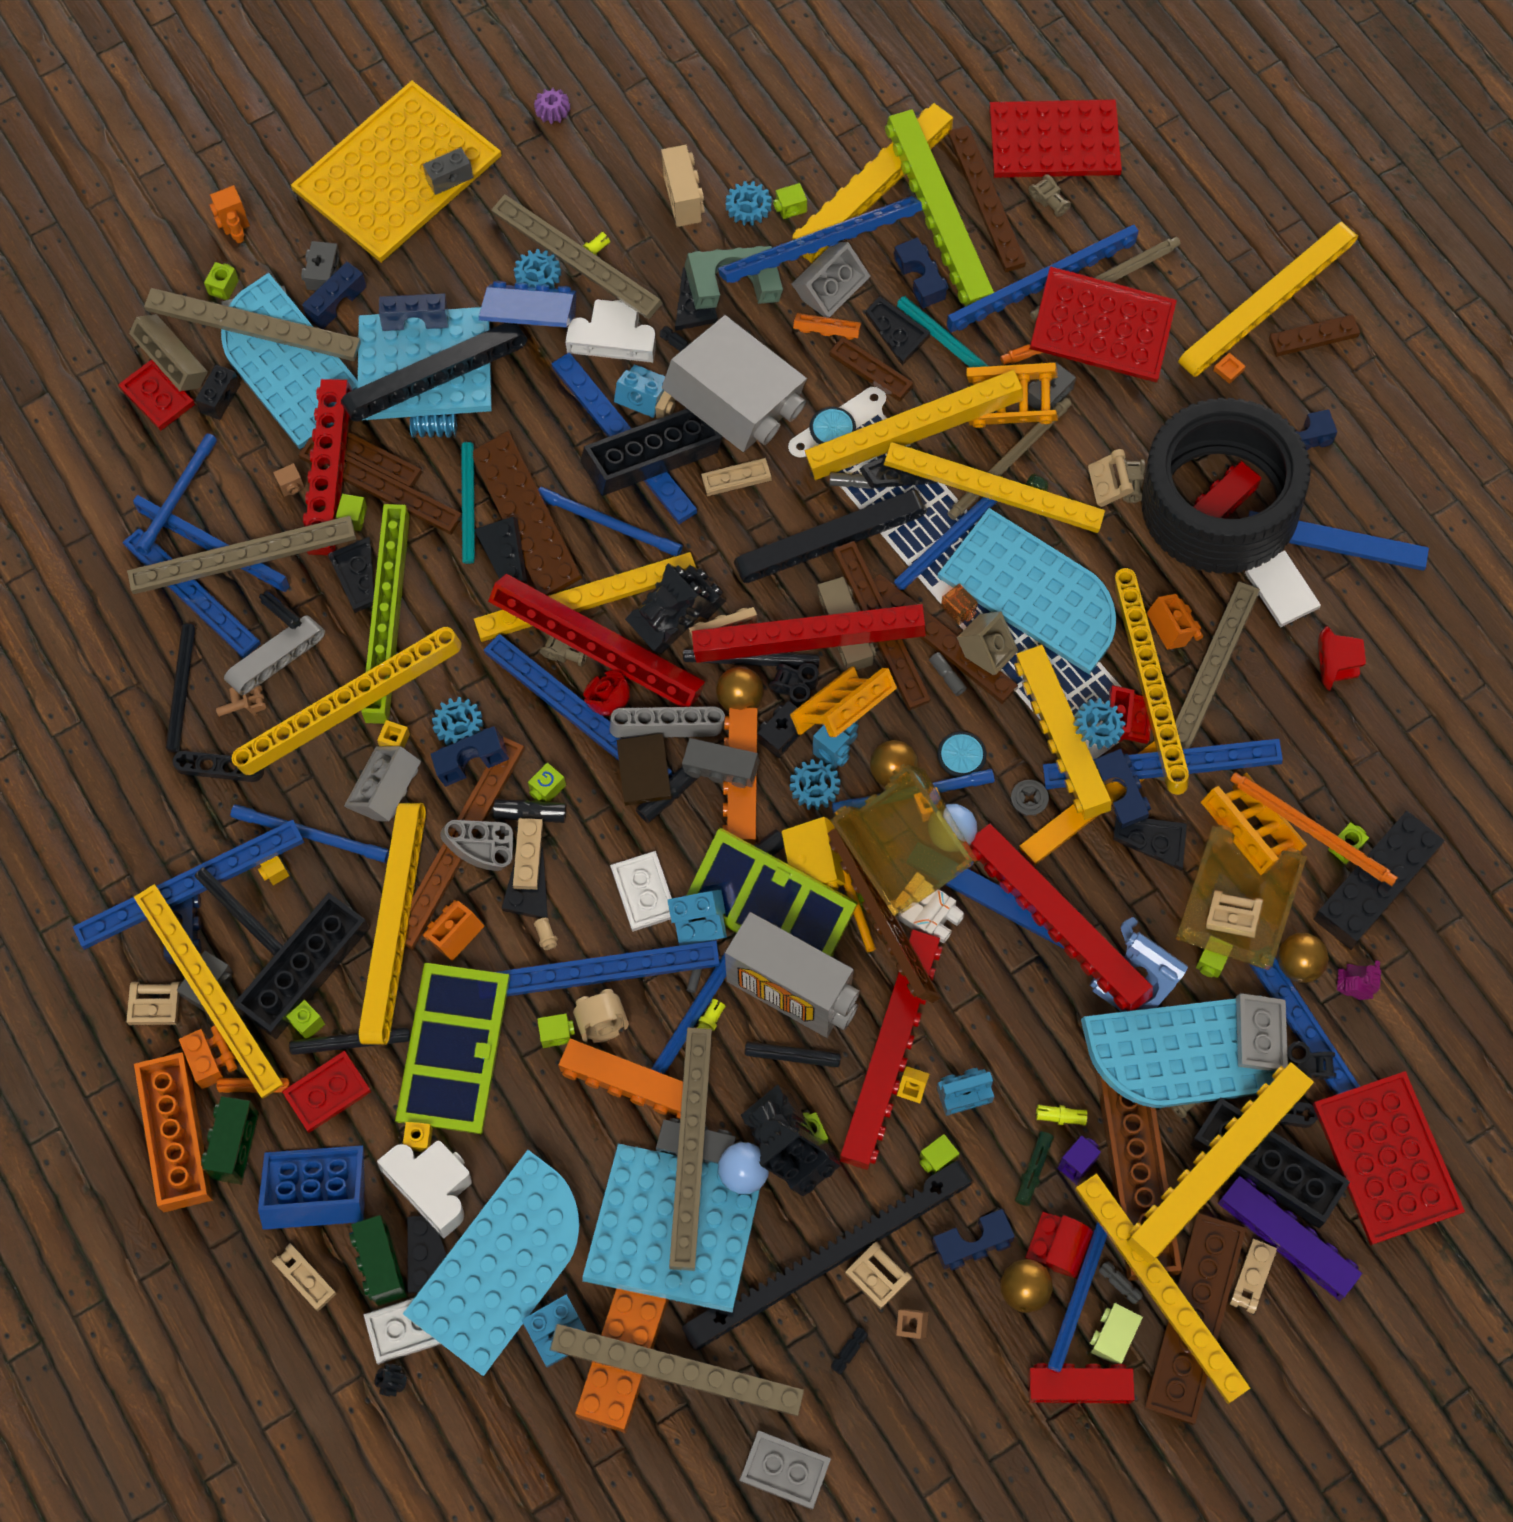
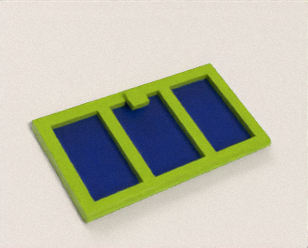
[686,828,858,957]
[395,963,510,1134]

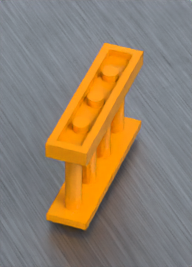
[967,363,1058,428]
[790,667,897,737]
[1201,773,1307,875]

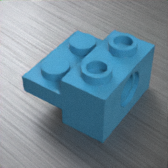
[614,364,665,418]
[813,720,859,771]
[667,890,727,946]
[937,1068,994,1116]
[522,1294,586,1368]

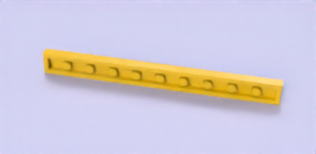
[884,442,1105,533]
[474,552,697,642]
[134,884,284,1099]
[1075,1174,1250,1404]

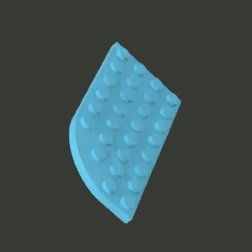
[221,273,358,449]
[938,508,1116,675]
[1081,999,1275,1108]
[403,1150,579,1376]

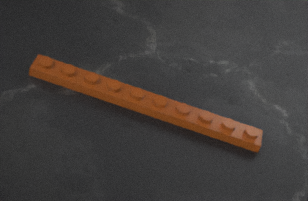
[405,737,525,949]

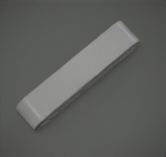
[224,615,325,695]
[609,707,725,738]

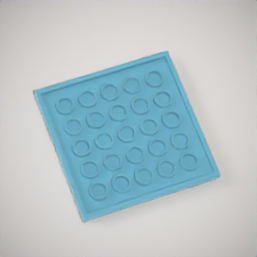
[358,307,492,420]
[583,1144,761,1313]

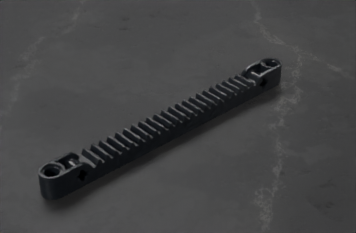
[682,1160,974,1351]

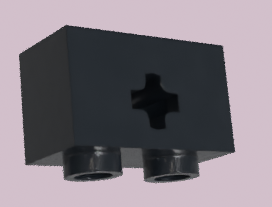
[195,365,240,420]
[757,701,801,759]

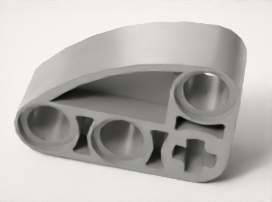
[440,820,513,871]

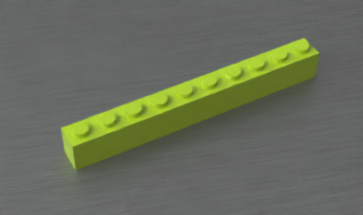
[885,109,994,307]
[361,504,410,724]

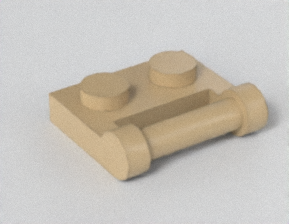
[1088,449,1134,507]
[1206,890,1264,938]
[127,982,181,1025]
[845,1241,913,1309]

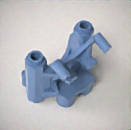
[1090,917,1188,1012]

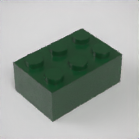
[201,1096,259,1185]
[349,1215,407,1306]

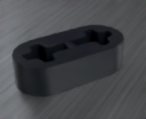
[1278,1102,1318,1128]

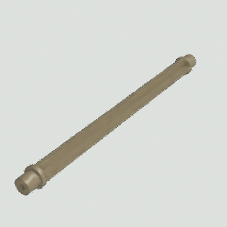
[1030,237,1181,321]
[947,398,1072,520]

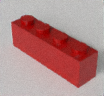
[1193,461,1262,519]
[1028,1363,1135,1404]

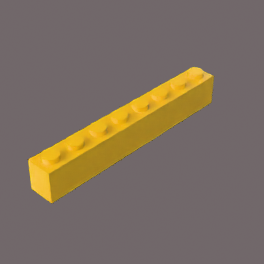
[1014,645,1111,820]

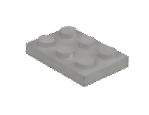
[1236,993,1288,1072]
[740,1431,831,1510]

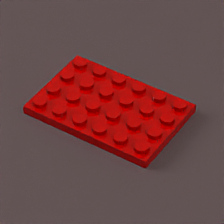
[989,99,1122,178]
[1029,267,1177,383]
[1313,1071,1465,1246]

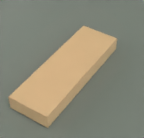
[701,458,772,496]

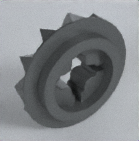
[1011,780,1049,816]

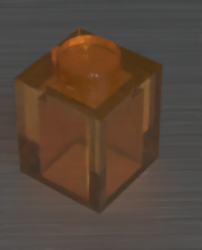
[941,583,978,625]

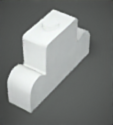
[566,299,656,363]
[377,1141,472,1238]

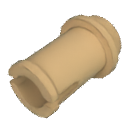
[534,918,558,950]

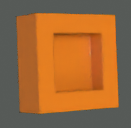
[1213,353,1246,384]

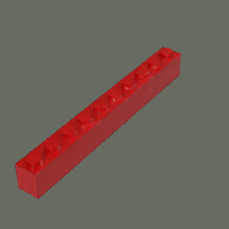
[488,574,705,707]
[692,604,926,663]
[968,824,1153,1011]
[840,930,943,1170]

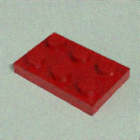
[118,359,195,431]
[282,1051,371,1133]

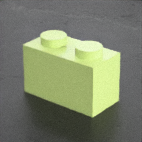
[1090,1303,1143,1364]

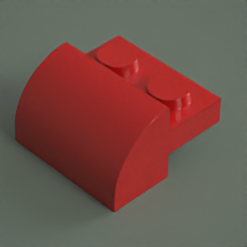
[1109,685,1154,744]
[1025,1212,1093,1278]

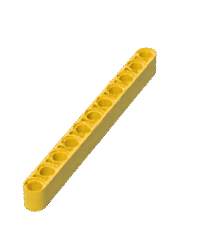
[1178,222,1358,377]
[1115,568,1189,795]
[231,627,462,775]
[359,803,426,1045]

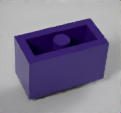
[1057,1136,1101,1185]

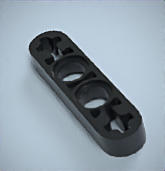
[173,751,264,782]

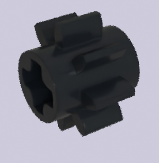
[374,1364,407,1397]

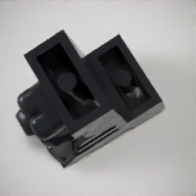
[625,563,726,655]
[741,1085,841,1196]

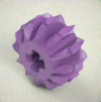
[534,87,570,125]

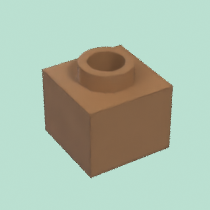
[273,463,304,497]
[896,1309,928,1339]

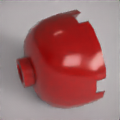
[583,670,630,716]

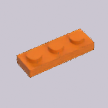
[793,313,861,340]

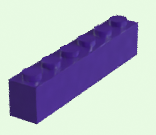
[1218,1176,1362,1301]

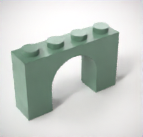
[685,246,783,309]

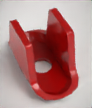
[1318,626,1366,691]

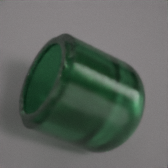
[1026,473,1049,491]

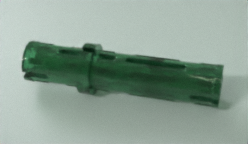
[1015,1131,1054,1206]

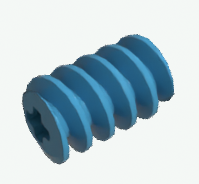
[410,414,457,438]

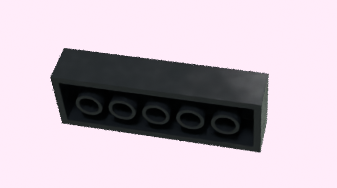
[581,409,722,496]
[1313,811,1445,950]
[234,892,370,1040]
[1190,1098,1350,1229]

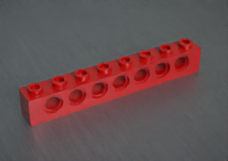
[303,379,352,555]

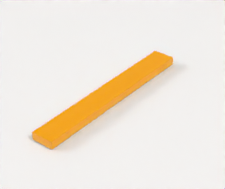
[1019,738,1164,866]

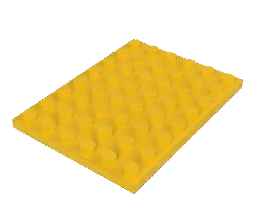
[291,81,502,263]

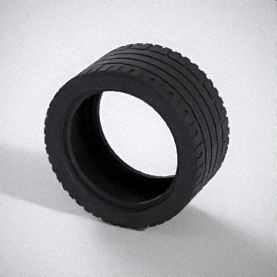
[1141,398,1311,574]

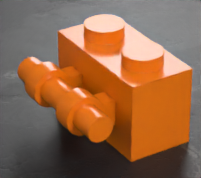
[209,185,250,243]
[1146,594,1203,650]
[422,900,485,961]
[179,1025,238,1089]

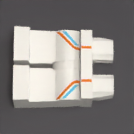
[891,873,964,943]

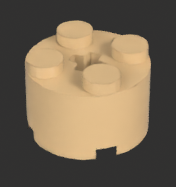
[573,989,629,1043]

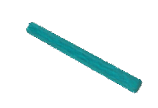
[897,296,989,367]
[461,442,475,564]

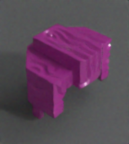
[1337,960,1381,1000]

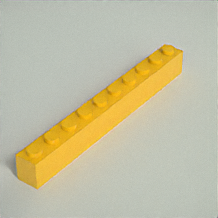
[792,103,953,263]
[804,370,1023,480]
[1127,1062,1314,1264]

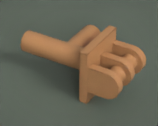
[216,685,266,717]

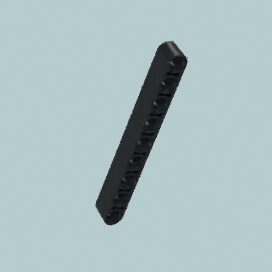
[341,323,527,421]
[734,490,927,583]

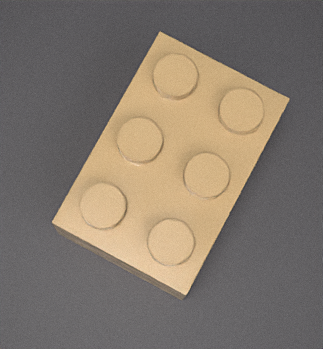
[661,145,704,227]

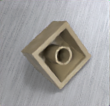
[957,611,1018,675]

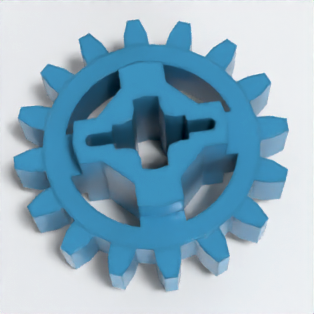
[726,181,772,226]
[514,249,561,289]
[432,697,483,746]
[1073,698,1126,749]
[790,759,840,810]

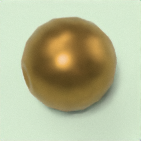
[716,667,764,711]
[870,740,918,789]
[1277,933,1329,983]
[1001,1259,1053,1313]

